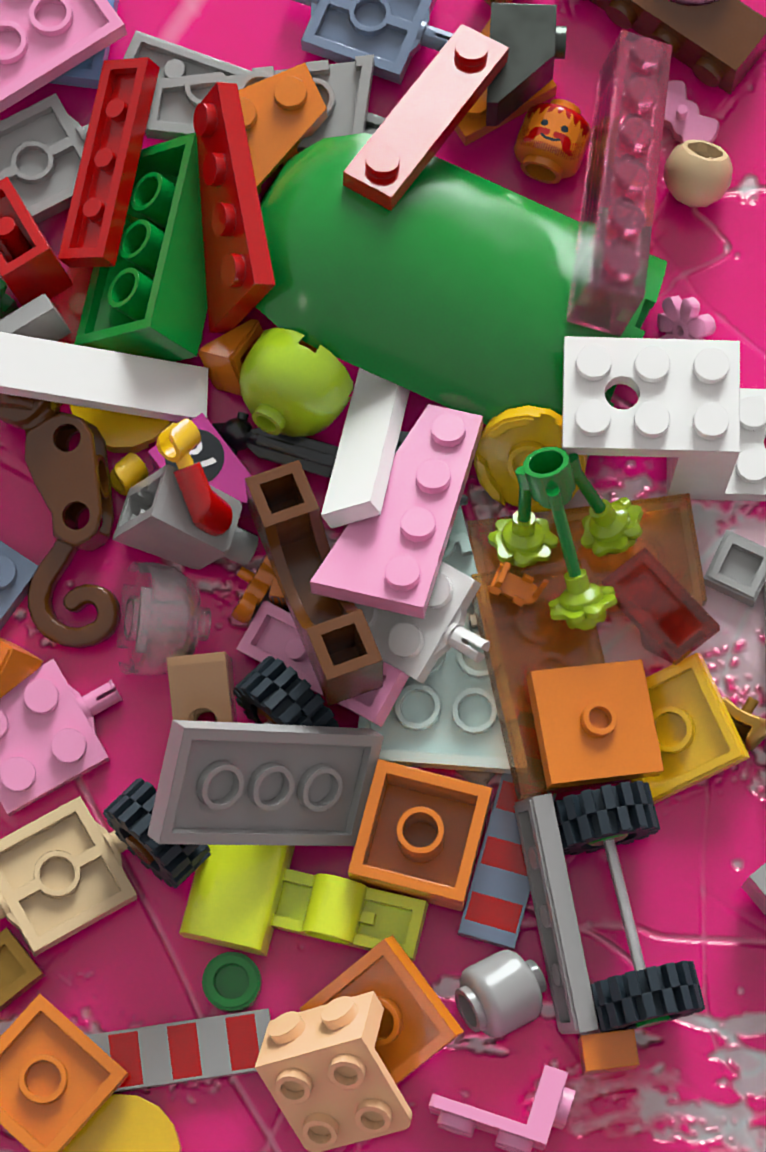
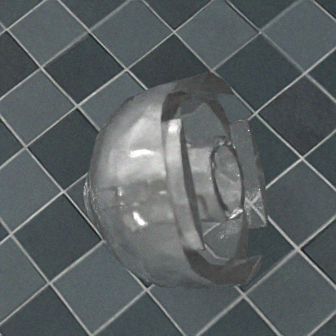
[117,561,211,676]

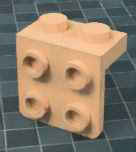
[255,991,412,1152]

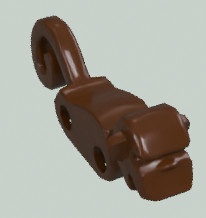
[0,393,121,648]

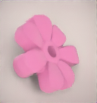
[657,295,716,340]

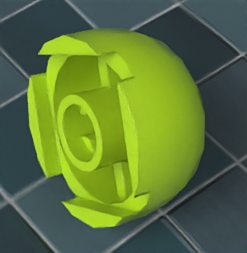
[239,327,354,437]

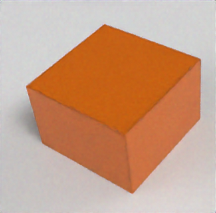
[578,1029,640,1076]

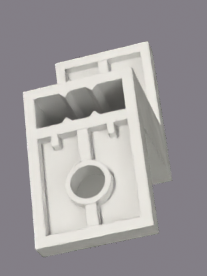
[562,336,766,501]

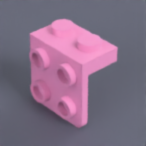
[429,1065,576,1152]

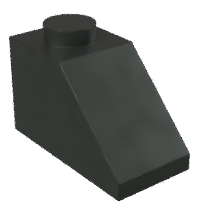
[486,2,567,126]

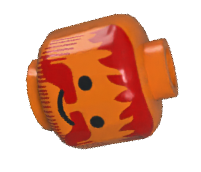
[513,99,592,184]

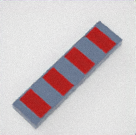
[458,712,558,951]

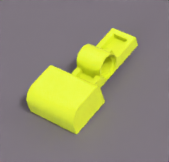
[179,845,428,961]

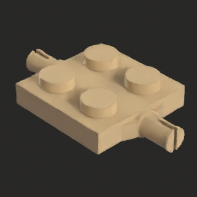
[0,796,137,957]

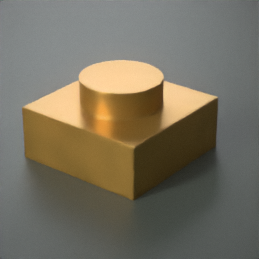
[0,927,45,1012]

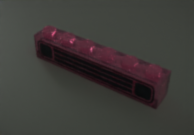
[567,30,672,337]

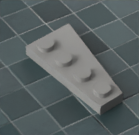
[145,54,375,153]

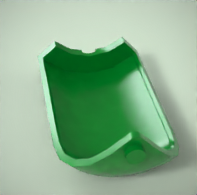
[255,133,667,460]

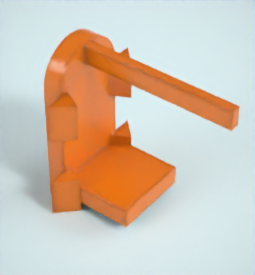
[488,562,549,607]

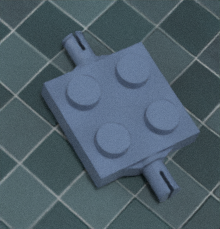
[293,0,453,85]

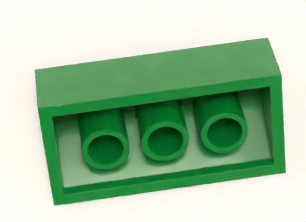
[74,132,208,362]

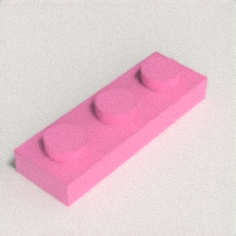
[237,600,409,727]

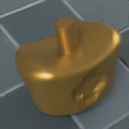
[722,696,766,752]

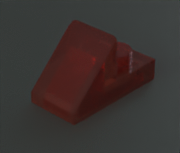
[601,547,720,665]

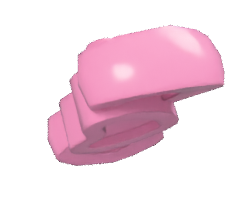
[648,80,720,143]

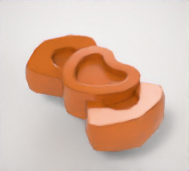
[231,554,275,624]

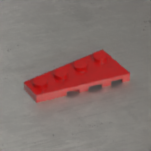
[193,82,275,334]

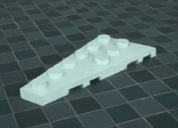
[358,431,529,775]

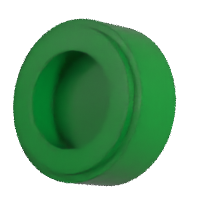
[202,952,262,1013]

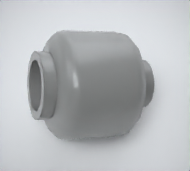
[454,950,546,1038]

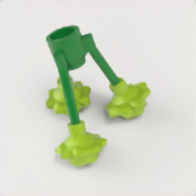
[488,447,644,631]

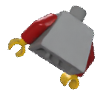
[110,419,258,570]

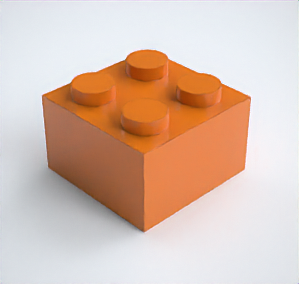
[348,759,492,912]

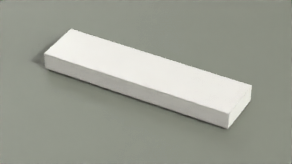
[0,332,208,422]
[321,368,410,528]

